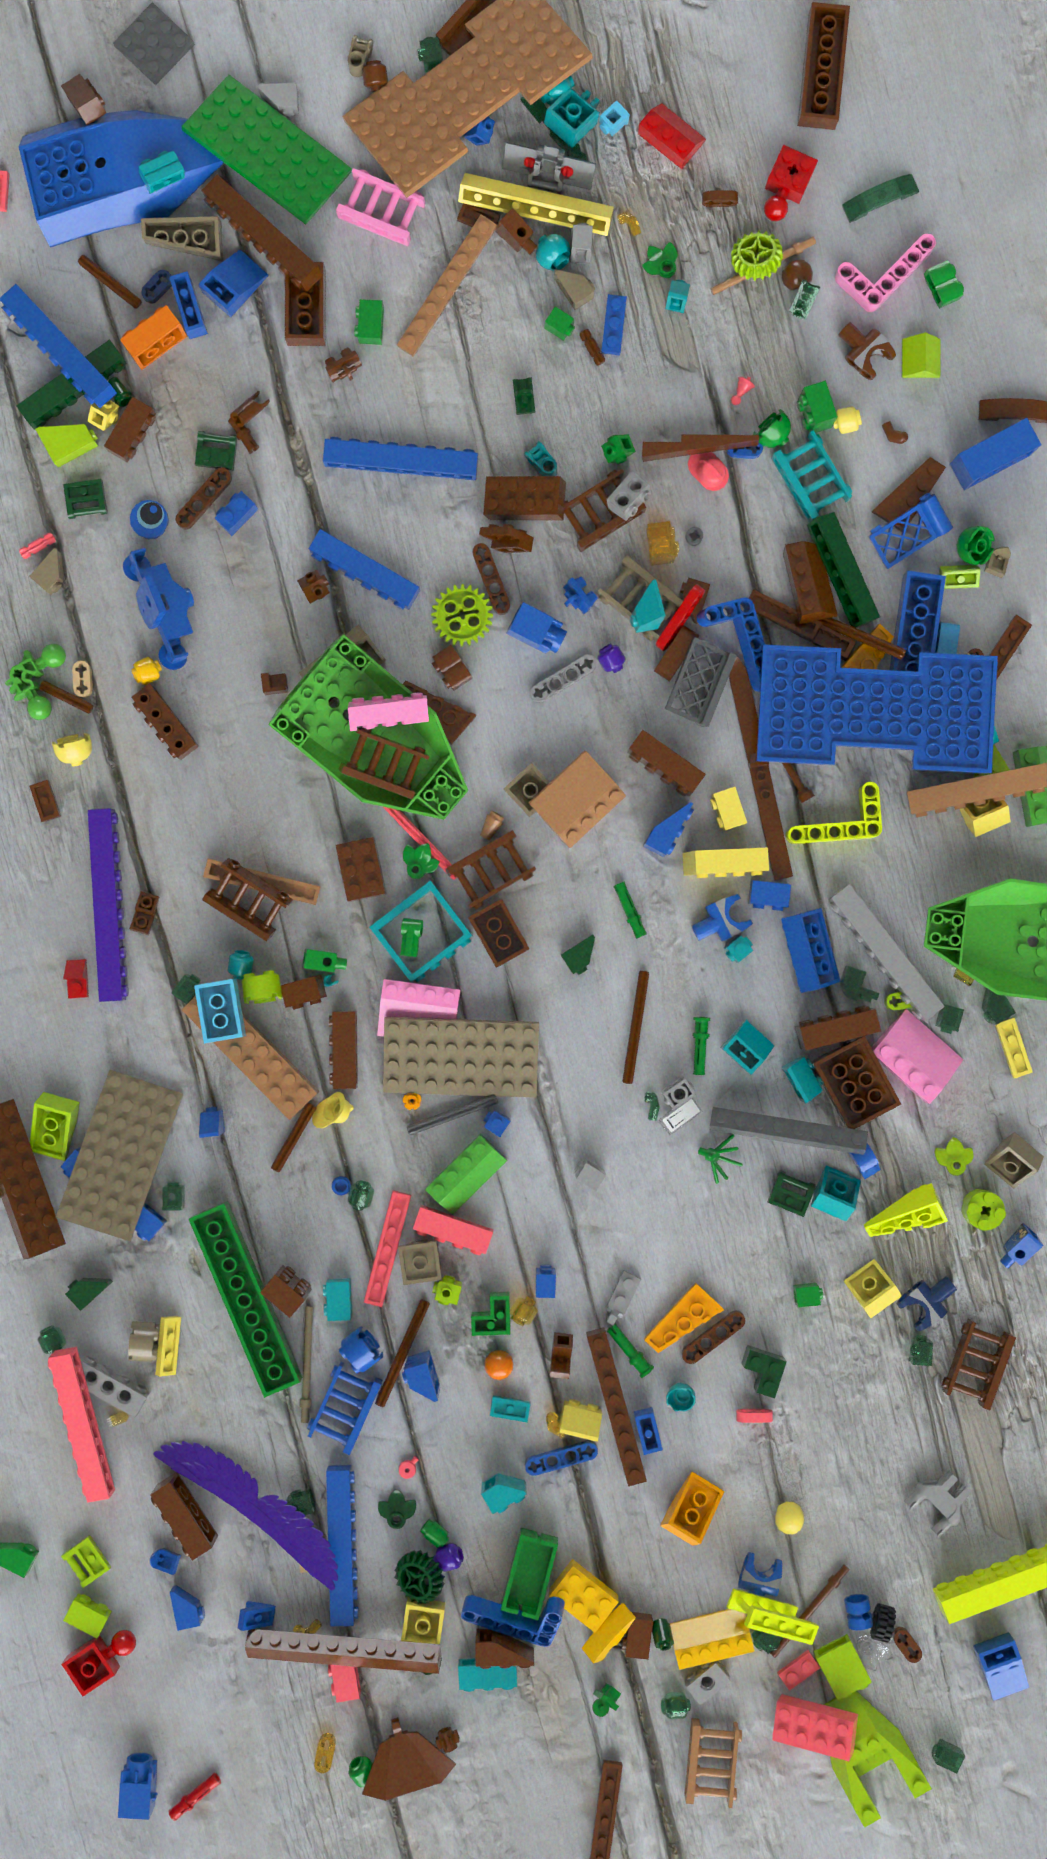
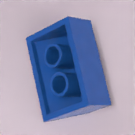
[402,1350,441,1402]

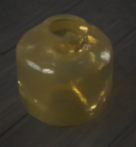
[510,1296,538,1327]

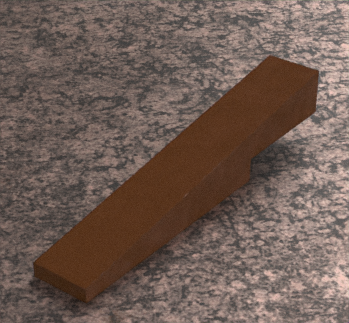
[642,434,759,462]
[749,589,856,661]

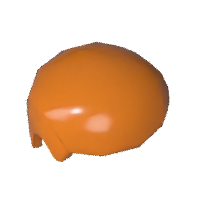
[485,1350,514,1380]

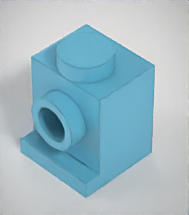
[599,100,630,136]

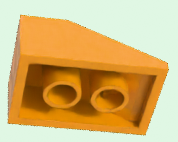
[660,1471,725,1546]

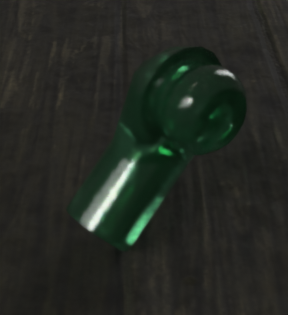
[644,1092,660,1121]

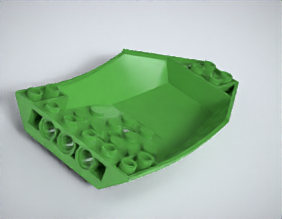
[268,634,469,820]
[924,878,1047,1001]

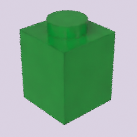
[544,306,575,341]
[793,1283,823,1308]

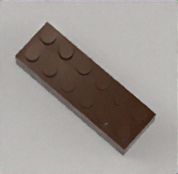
[797,2,850,130]

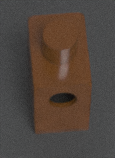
[495,208,538,255]

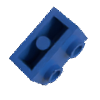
[215,491,258,536]

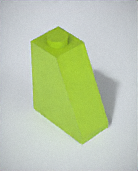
[35,424,98,468]

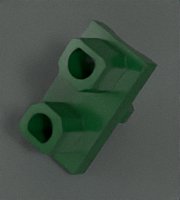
[513,377,536,415]

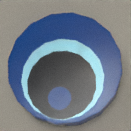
[130,500,169,539]

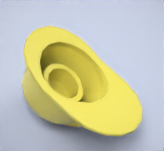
[312,1092,354,1129]

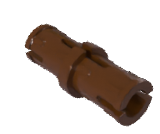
[228,418,259,454]

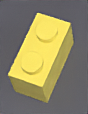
[710,787,747,832]

